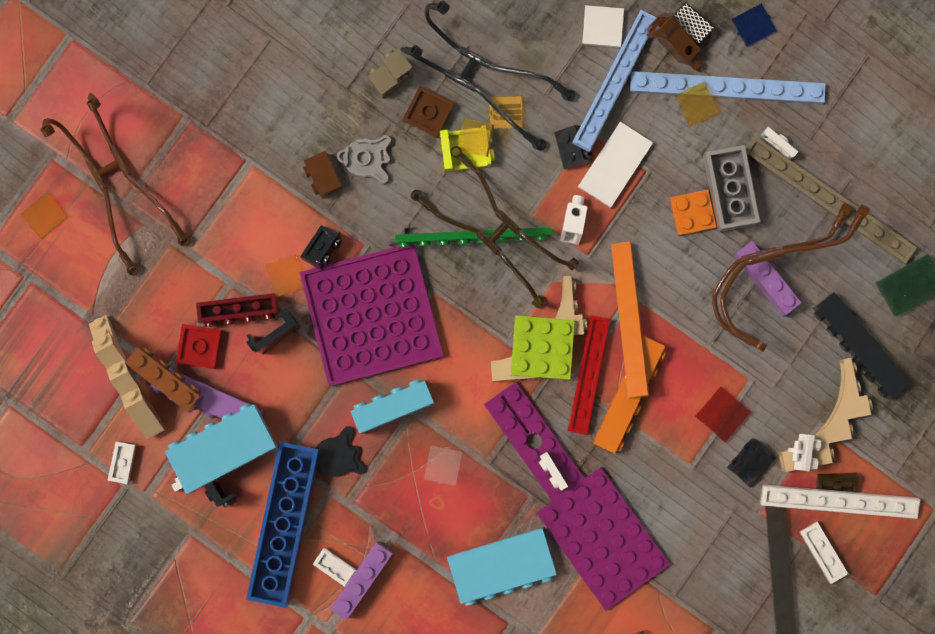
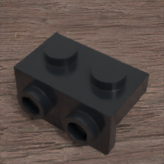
[554,125,592,170]
[300,225,342,270]
[727,438,776,488]
[205,481,240,508]

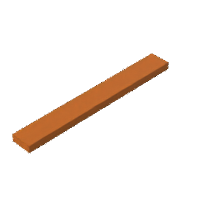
[611,241,649,399]

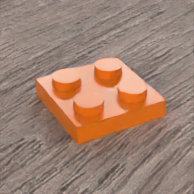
[669,190,716,236]

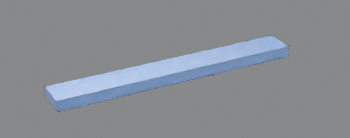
[572,10,657,152]

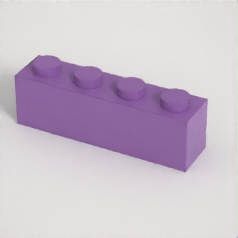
[733,241,801,316]
[330,541,393,620]

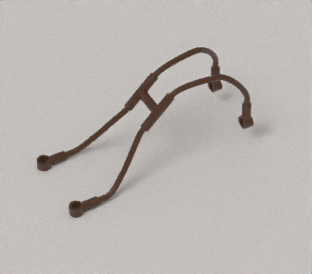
[40,93,190,276]
[712,203,870,352]

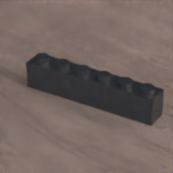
[812,292,911,399]

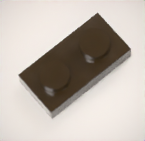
[816,473,858,492]

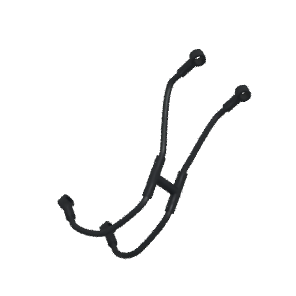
[400,0,576,151]

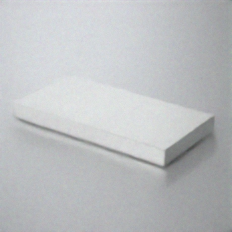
[578,122,653,208]

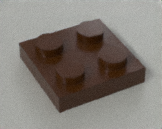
[402,86,455,138]

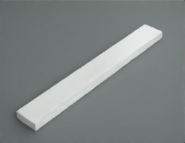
[760,484,920,519]

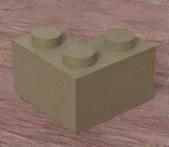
[368,49,414,98]

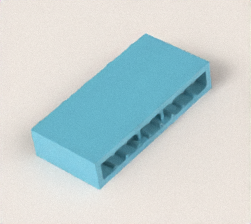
[164,403,278,494]
[447,528,556,606]

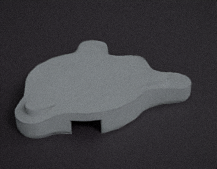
[337,135,391,184]

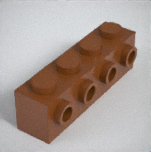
[125,347,203,413]

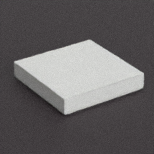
[582,5,624,48]

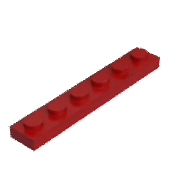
[567,315,610,435]

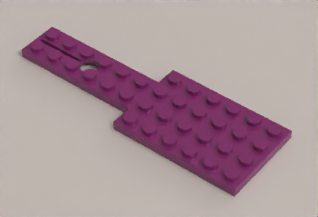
[484,382,670,611]

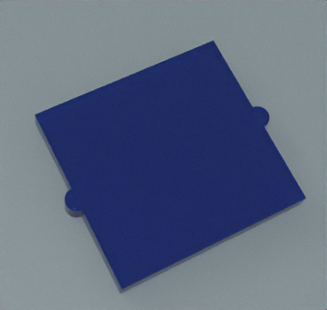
[731,3,777,47]

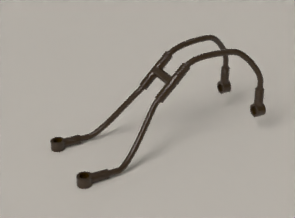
[411,146,579,308]

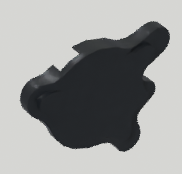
[315,426,365,477]

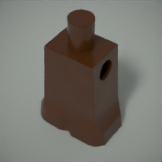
[646,13,703,70]

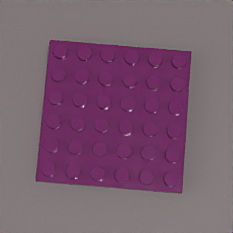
[300,244,443,386]

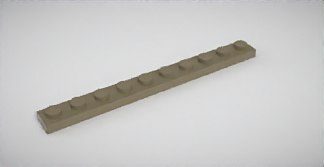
[746,136,917,264]

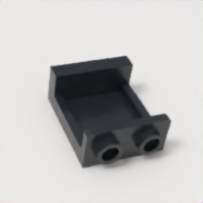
[246,308,300,354]

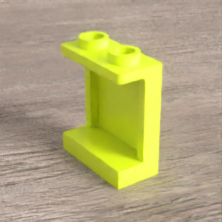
[440,125,495,172]

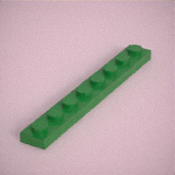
[394,227,553,248]

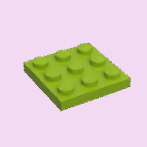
[510,316,575,380]

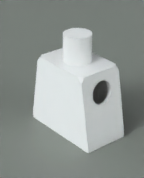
[560,195,587,245]

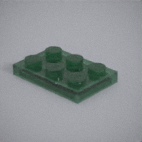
[875,254,935,317]

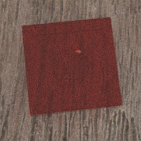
[694,386,751,442]

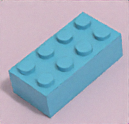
[350,379,434,434]

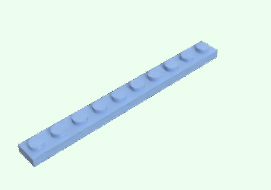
[630,71,825,104]

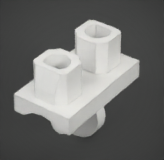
[787,434,821,471]

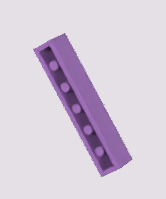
[146,368,266,421]

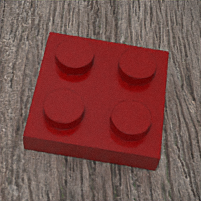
[176,324,222,369]

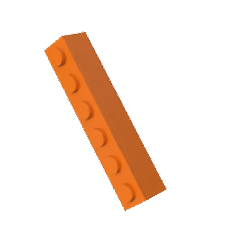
[592,336,666,454]

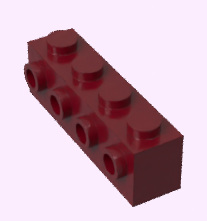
[196,293,280,327]

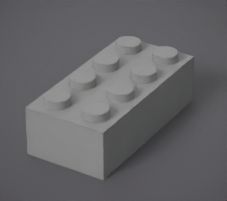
[703,145,760,232]

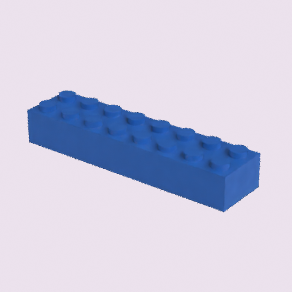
[246,442,321,608]

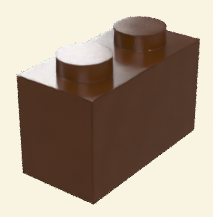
[303,151,343,198]

